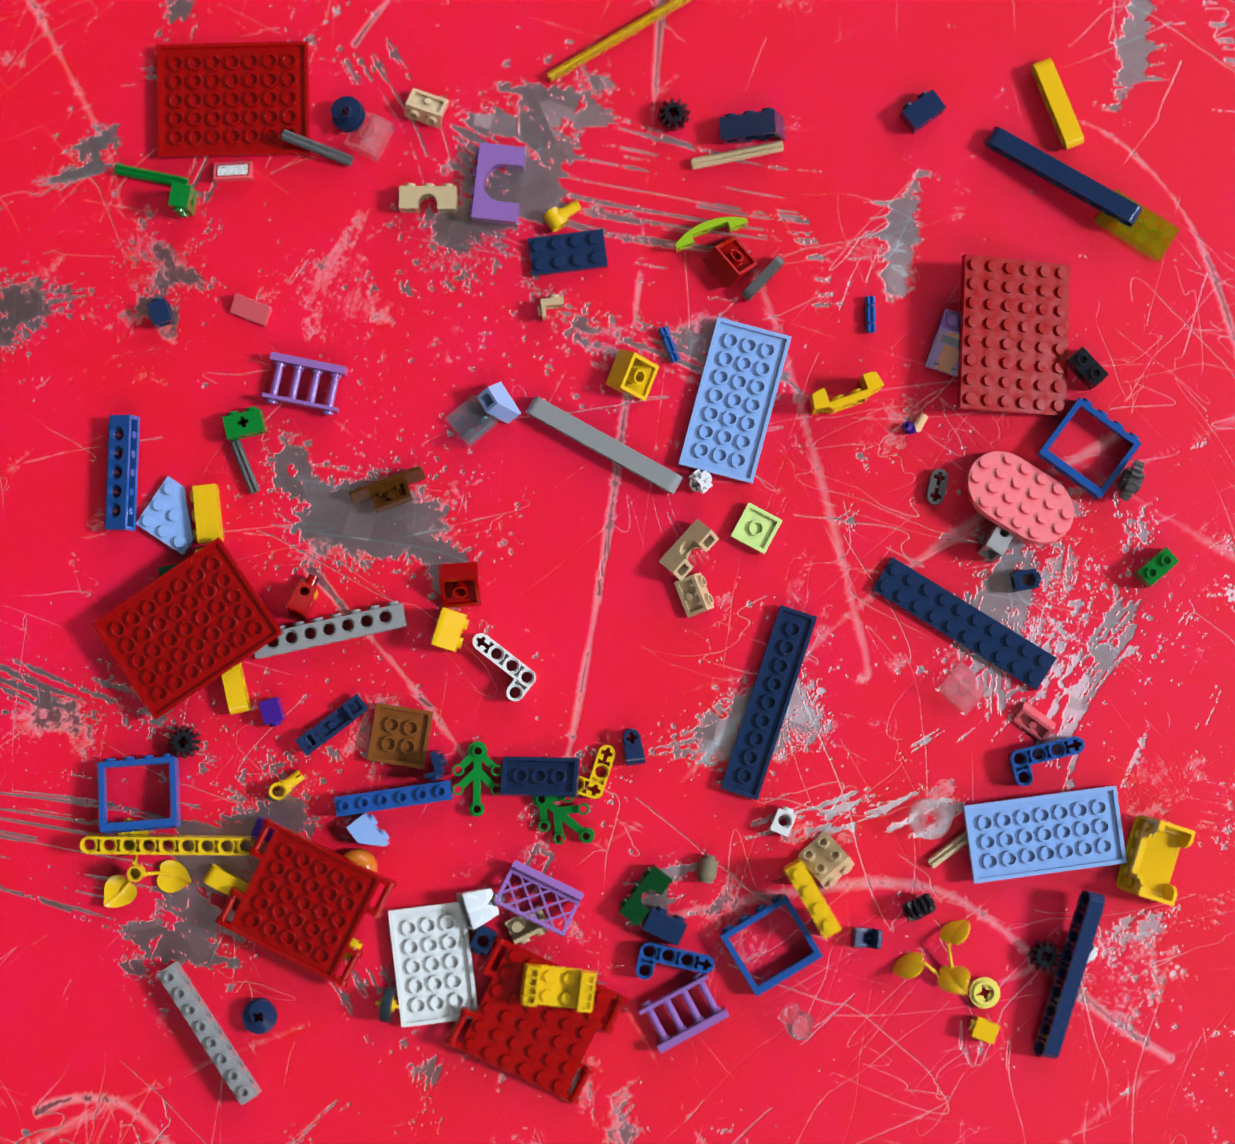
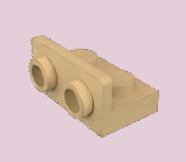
[404,88,449,128]
[674,572,714,618]
[505,905,549,945]

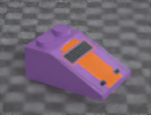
[925,309,960,377]

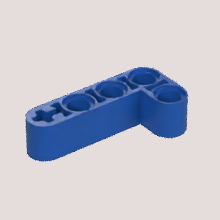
[1008,736,1085,786]
[636,941,715,980]

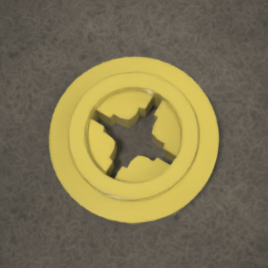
[969,977,1000,1009]

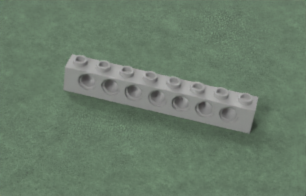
[254,601,408,659]
[157,961,262,1106]

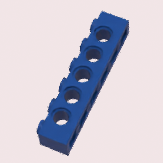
[104,415,140,531]
[334,780,454,817]

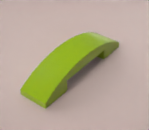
[675,217,748,252]

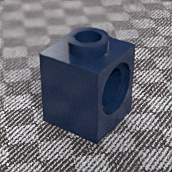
[147,297,175,329]
[1010,568,1041,592]
[470,924,498,955]

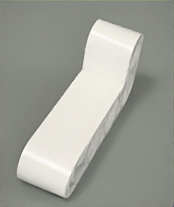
[473,633,536,701]

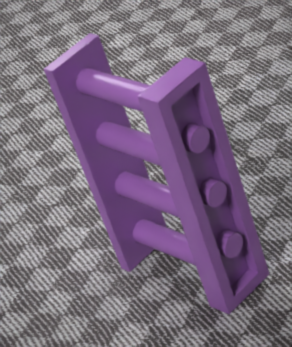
[262,352,348,416]
[638,973,729,1053]

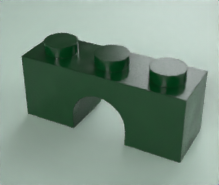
[619,864,673,926]

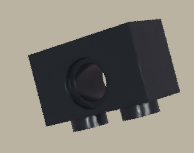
[1066,347,1109,390]

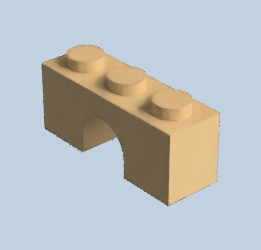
[399,183,458,213]
[659,519,719,581]

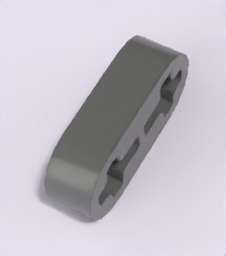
[926,469,948,505]

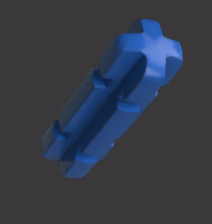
[864,296,876,333]
[658,326,680,363]

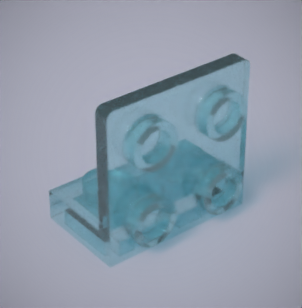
[446,395,499,448]

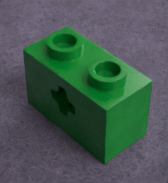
[168,182,198,218]
[222,407,268,441]
[1133,547,1180,588]

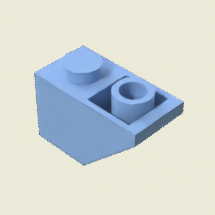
[476,382,521,424]
[346,813,390,847]

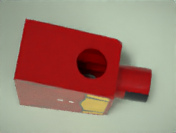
[286,574,319,621]

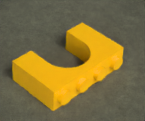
[782,858,842,939]

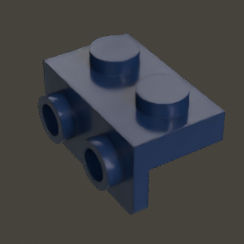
[424,750,448,781]

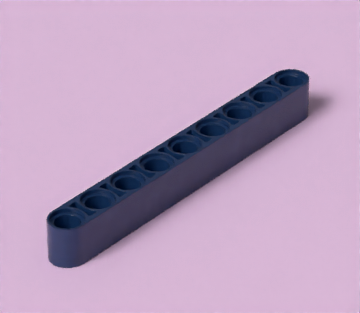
[985,126,1142,227]
[1034,890,1105,1059]

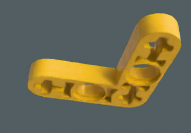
[578,745,615,799]

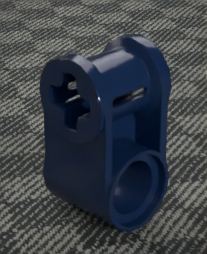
[623,728,646,766]

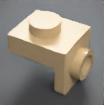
[537,294,564,321]

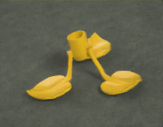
[103,818,191,908]
[892,920,970,995]

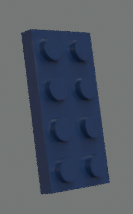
[528,229,608,277]
[500,757,580,798]

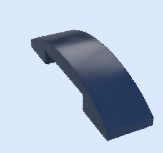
[295,694,368,756]

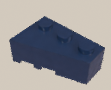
[719,107,785,144]

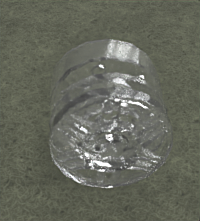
[907,798,951,840]

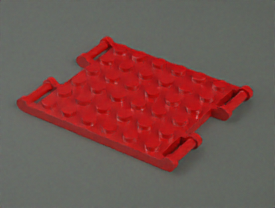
[215,817,397,987]
[445,935,628,1105]

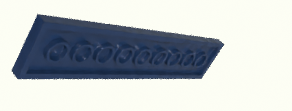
[872,557,1056,691]
[721,605,817,800]

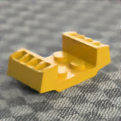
[809,372,884,415]
[519,963,598,1013]

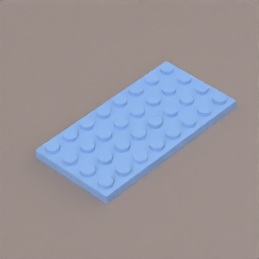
[679,317,792,484]
[963,785,1127,883]

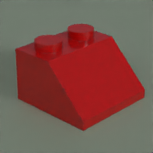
[702,235,759,289]
[439,561,481,608]

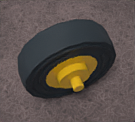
[376,987,399,1023]

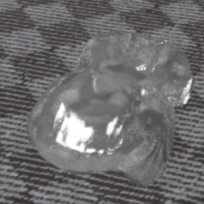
[778,1003,814,1040]

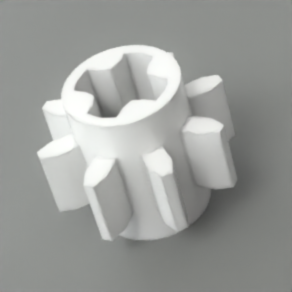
[688,469,713,494]

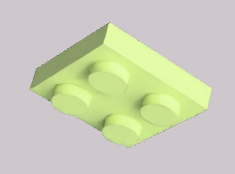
[730,503,783,554]

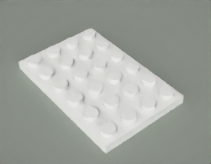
[388,902,478,1027]

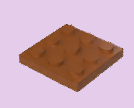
[367,703,434,769]

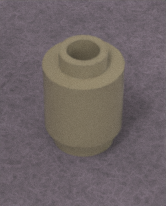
[697,854,719,884]

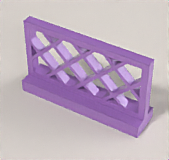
[494,860,585,937]

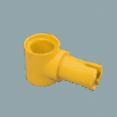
[542,200,581,232]
[269,769,305,801]

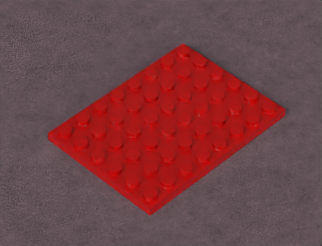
[157,41,310,158]
[957,254,1070,417]
[92,537,284,720]

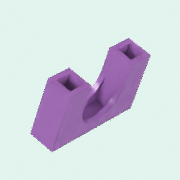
[468,142,526,226]

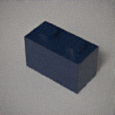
[900,89,946,134]
[642,906,688,946]

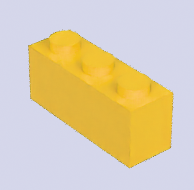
[190,484,224,545]

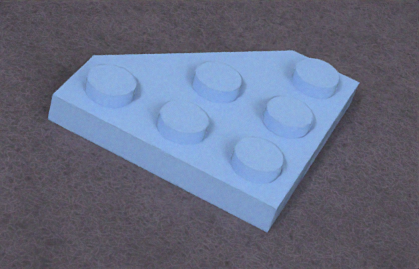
[136,476,195,555]

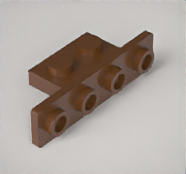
[349,466,426,513]

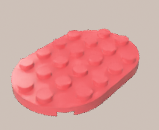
[966,451,1074,545]

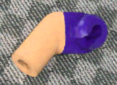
[902,413,928,435]

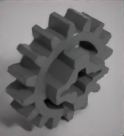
[1118,460,1145,501]

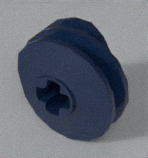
[330,96,365,133]
[242,998,277,1034]

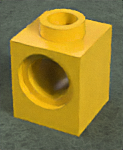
[968,1015,1000,1045]

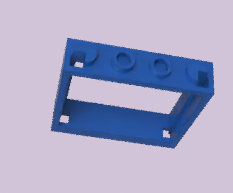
[1036,398,1142,500]
[98,754,181,834]
[720,894,823,996]

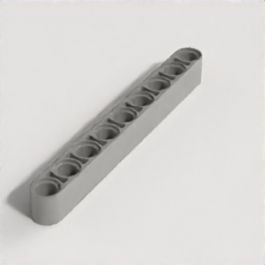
[526,396,683,495]

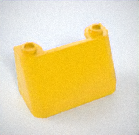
[1116,815,1196,906]

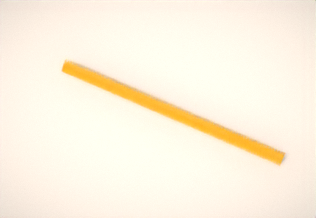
[547,0,691,82]

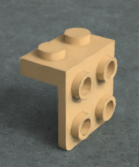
[798,832,855,890]

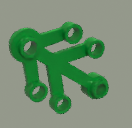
[452,741,502,817]
[532,797,595,844]

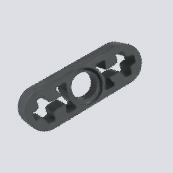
[741,255,786,301]

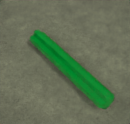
[114,164,189,186]

